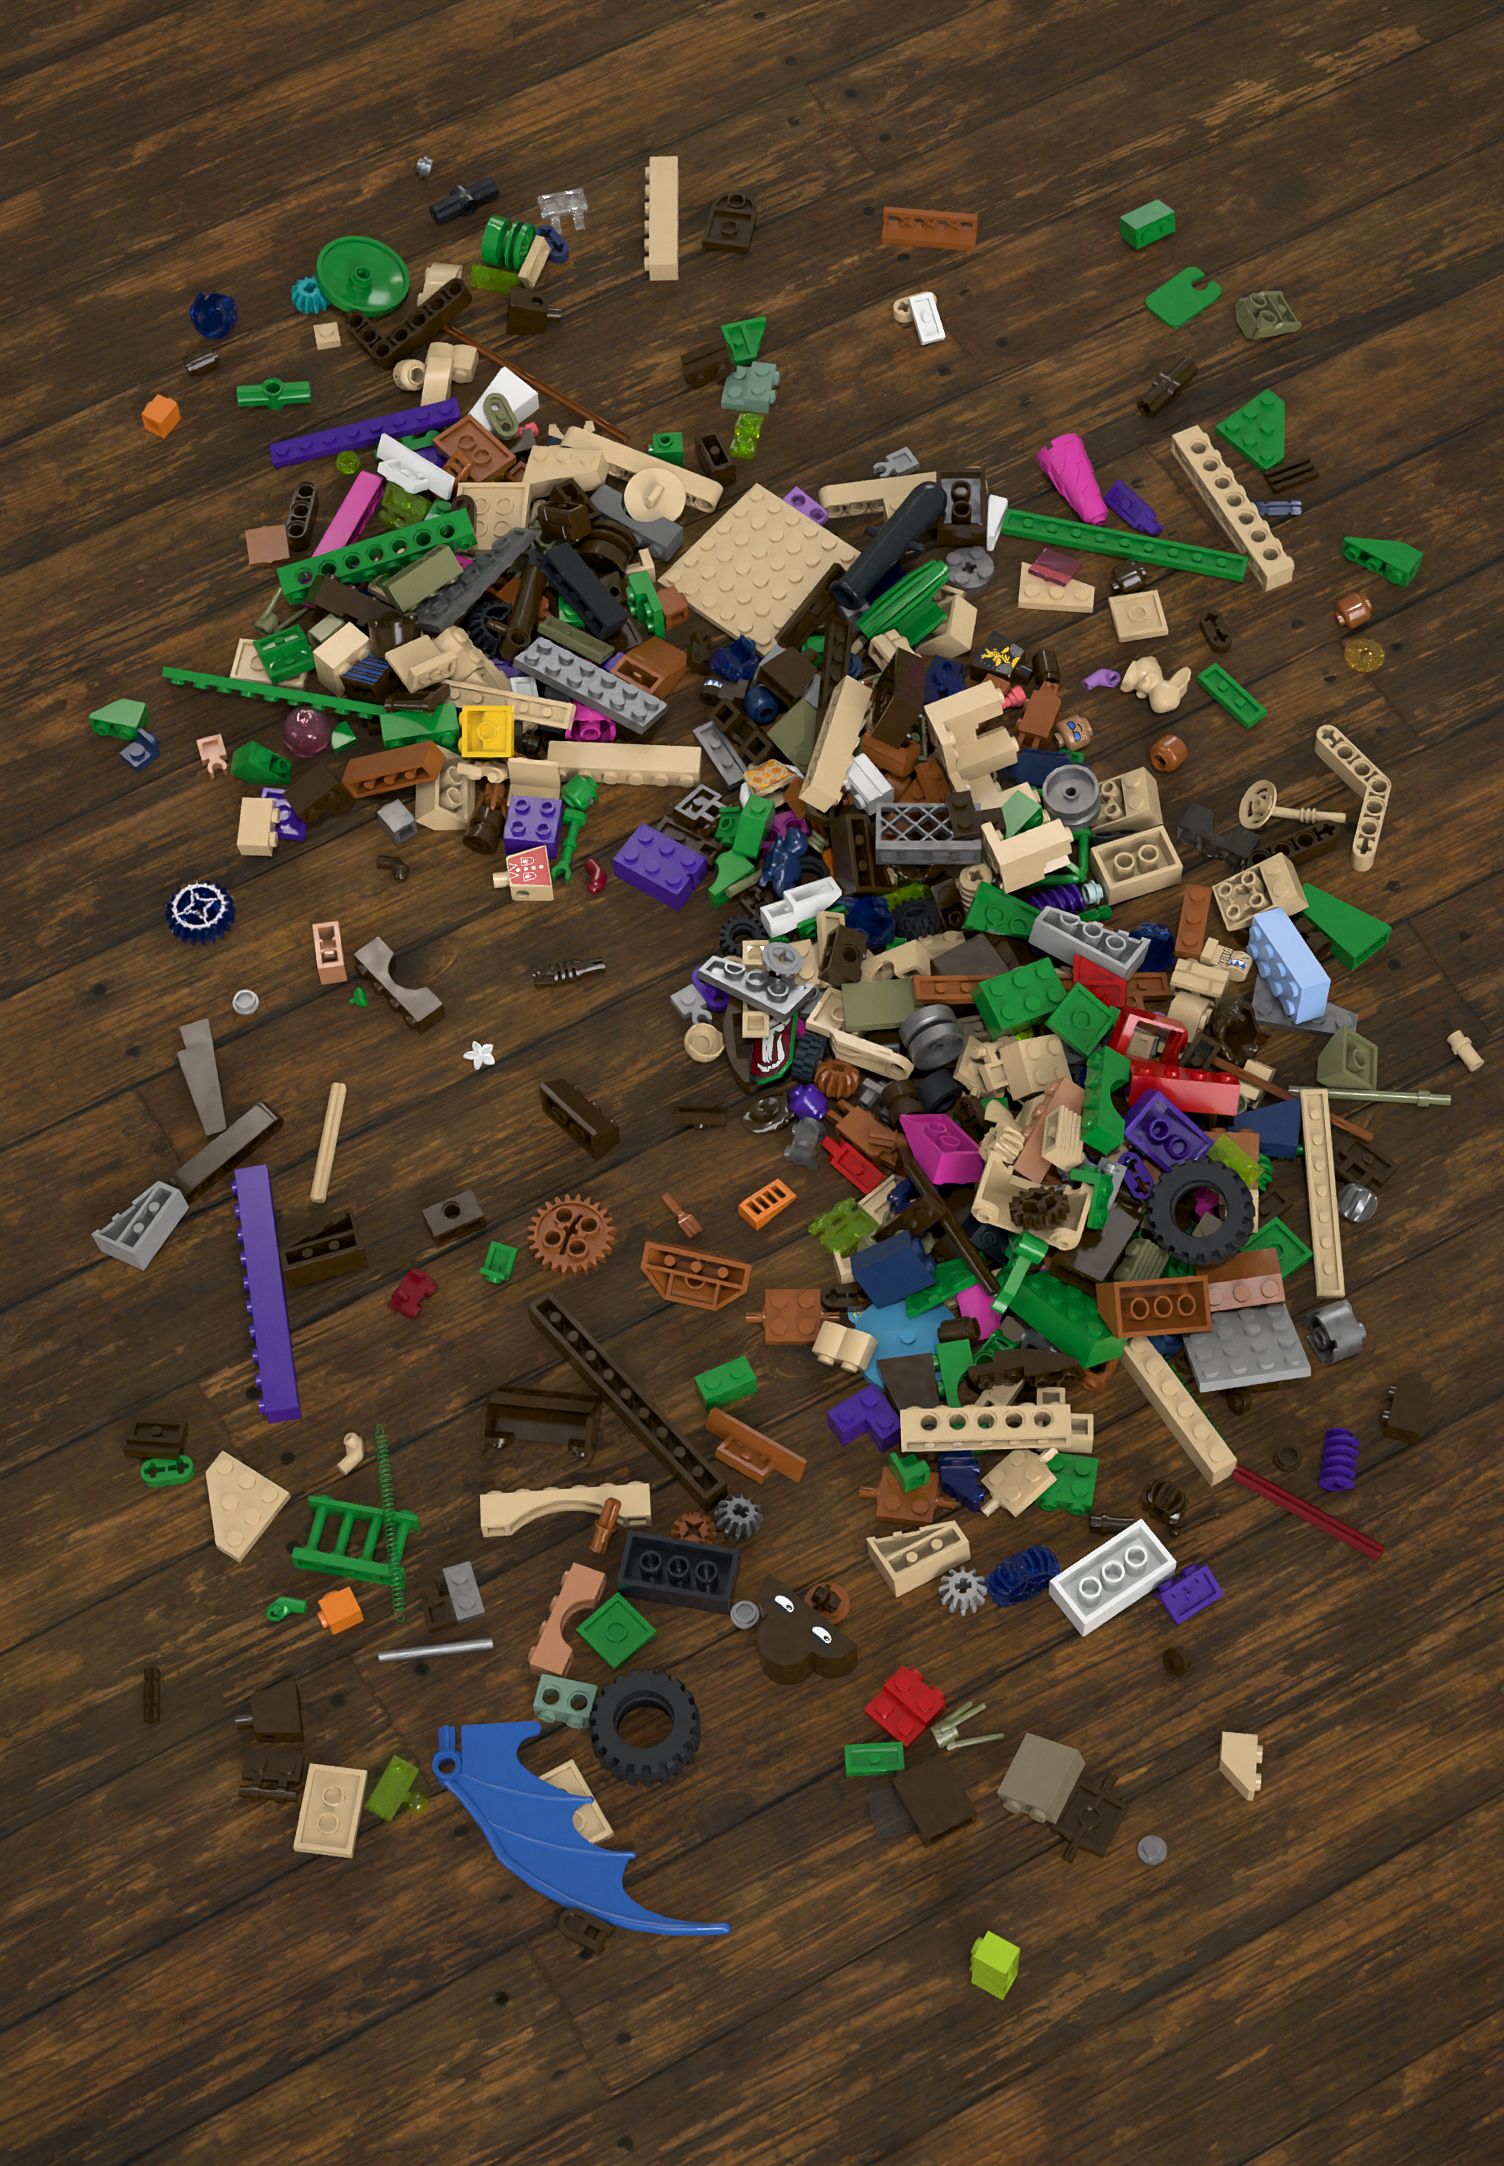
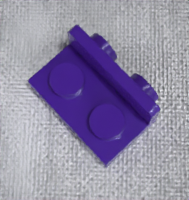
[1152,1563,1224,1625]

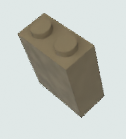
[997,1732,1085,1824]

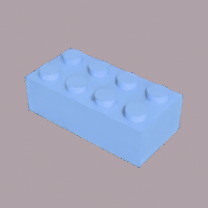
[1246,907,1331,1024]

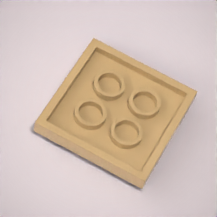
[453,482,532,554]

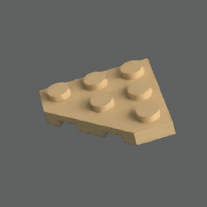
[206,1451,291,1563]

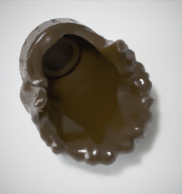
[889,824,955,883]
[1212,997,1272,1068]

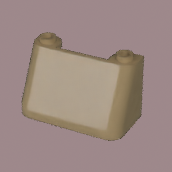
[972,1150,1094,1250]

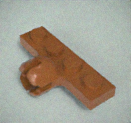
[909,759,971,841]

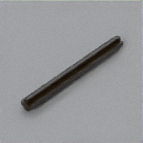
[903,1158,1001,1297]

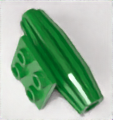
[856,559,950,648]

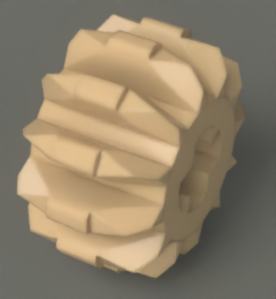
[978,1122,1025,1167]

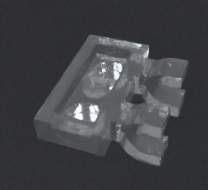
[537,188,588,234]

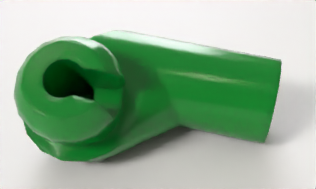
[266,1596,308,1621]

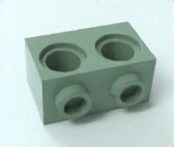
[533,1674,599,1729]

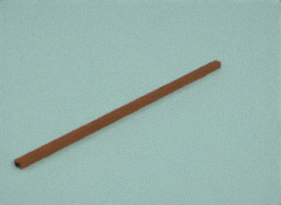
[441,324,629,443]
[1120,1008,1373,1142]

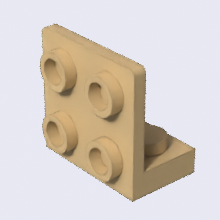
[385,635,458,694]
[506,757,562,811]

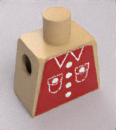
[493,845,554,901]

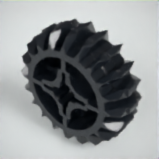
[467,599,535,661]

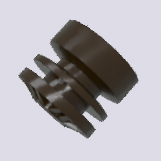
[577,519,637,578]

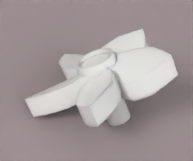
[463,1041,495,1070]

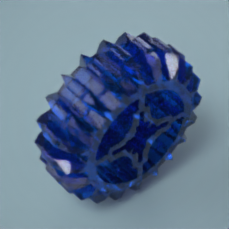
[165,879,236,946]
[985,1546,1061,1607]

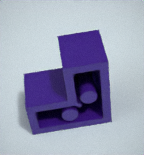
[827,1383,901,1453]

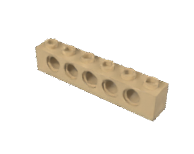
[900,1402,1072,1452]

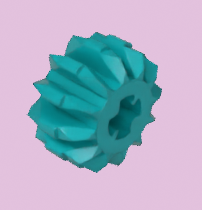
[291,275,331,316]

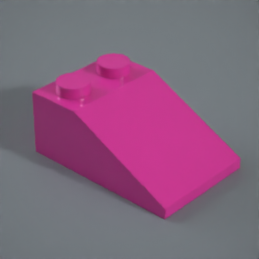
[899,1114,985,1185]

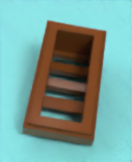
[430,448,476,503]

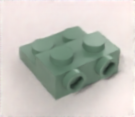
[721,361,780,414]

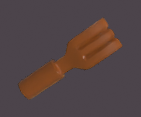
[661,1192,703,1240]

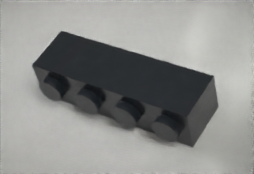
[538,542,629,641]

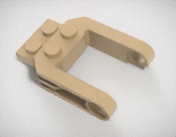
[806,987,925,1081]

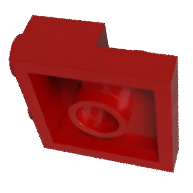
[864,1665,946,1751]

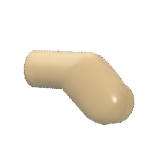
[336,1433,364,1475]

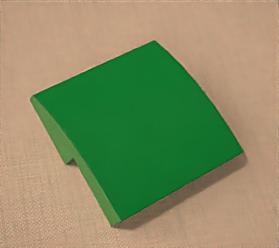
[252,624,316,684]

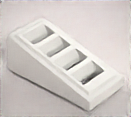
[986,495,1008,551]

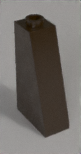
[1048,1203,1144,1298]
[876,1353,946,1463]

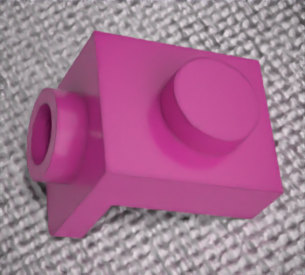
[1191,1187,1219,1221]

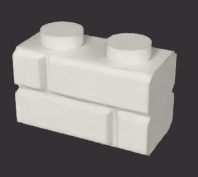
[842,753,894,815]

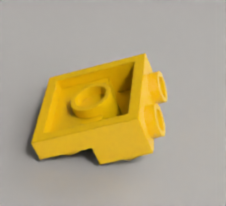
[459,706,515,758]

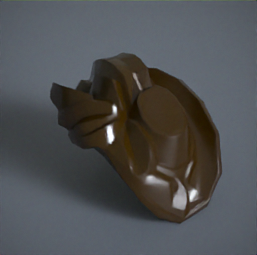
[741,1091,795,1133]

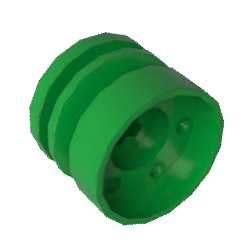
[481,215,536,272]

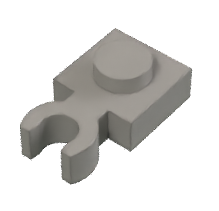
[873,447,919,479]
[670,984,712,1025]

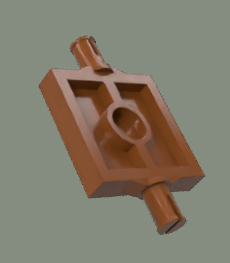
[746,1289,840,1345]
[859,1466,956,1527]

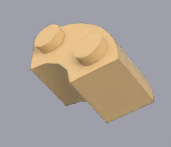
[417,262,462,310]

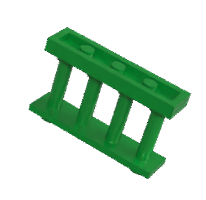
[292,1495,421,1589]

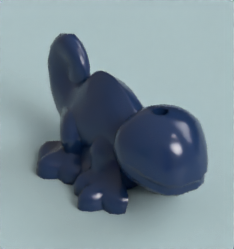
[758,827,808,900]

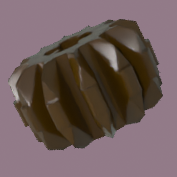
[1139,1478,1190,1525]

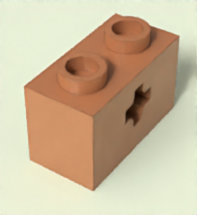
[312,921,347,985]

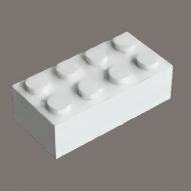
[1049,1519,1177,1637]

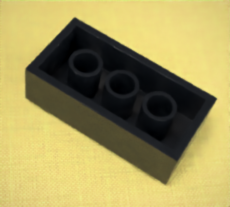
[616,1530,741,1615]

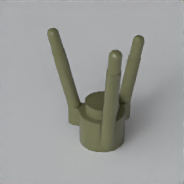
[254,587,309,637]
[929,1701,1005,1752]

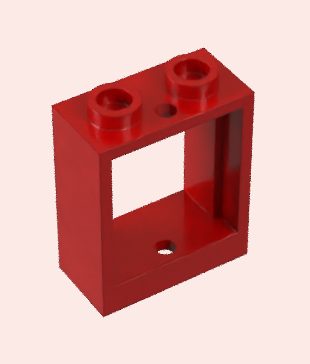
[1107,1005,1188,1066]

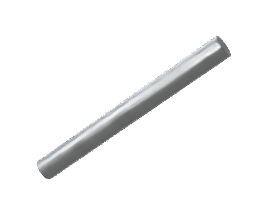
[378,1638,494,1663]

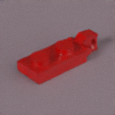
[821,1136,888,1195]

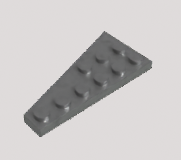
[397,527,536,634]

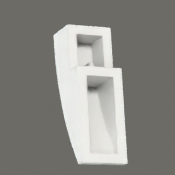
[760,876,842,939]

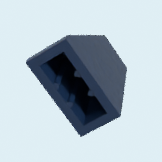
[1227,1098,1301,1159]

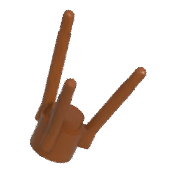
[465,782,507,842]

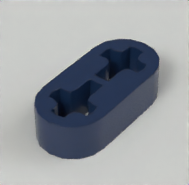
[536,225,569,264]

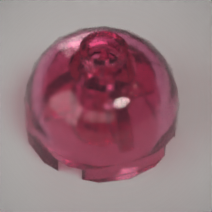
[282,706,333,757]

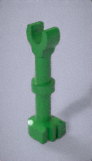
[551,808,588,883]

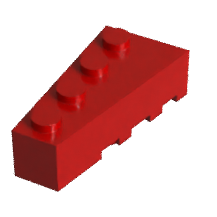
[1122,1058,1241,1116]

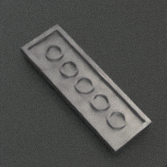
[513,637,668,735]

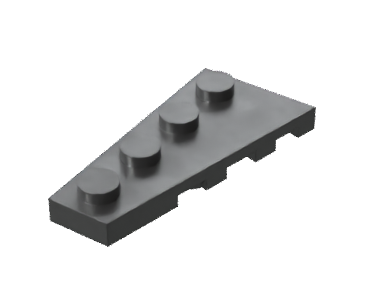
[698,956,815,1022]
[1252,974,1358,1038]

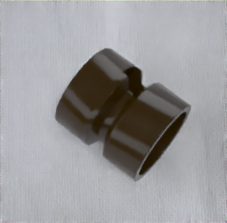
[462,806,506,855]
[1293,917,1333,962]
[881,1079,926,1130]

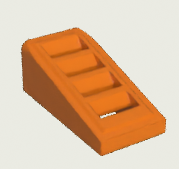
[738,1179,797,1231]

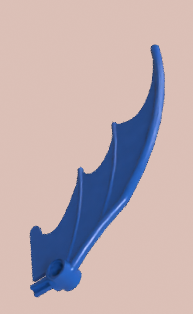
[432,1721,731,1936]

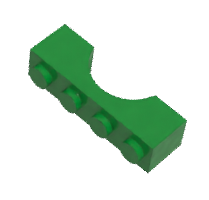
[1080,1045,1131,1155]
[932,1339,990,1458]

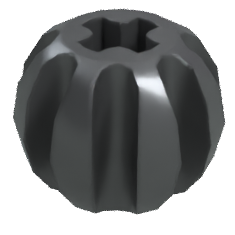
[1337,1183,1377,1223]

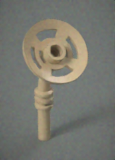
[1239,780,1346,829]

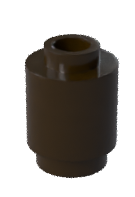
[182,345,220,377]
[1032,650,1061,686]
[937,1316,981,1343]

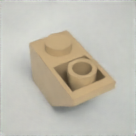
[1219,1732,1263,1801]

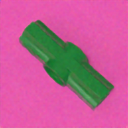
[237,378,311,410]

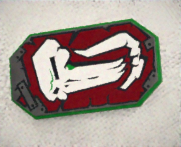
[749,1010,798,1085]

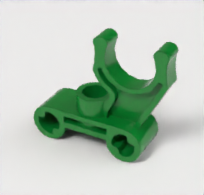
[986,1230,1049,1314]

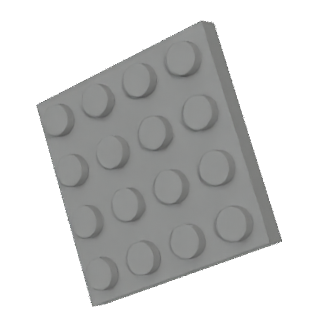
[1179,1303,1311,1393]

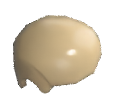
[684,1023,725,1063]

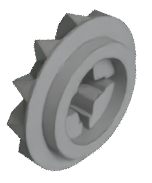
[761,942,803,978]

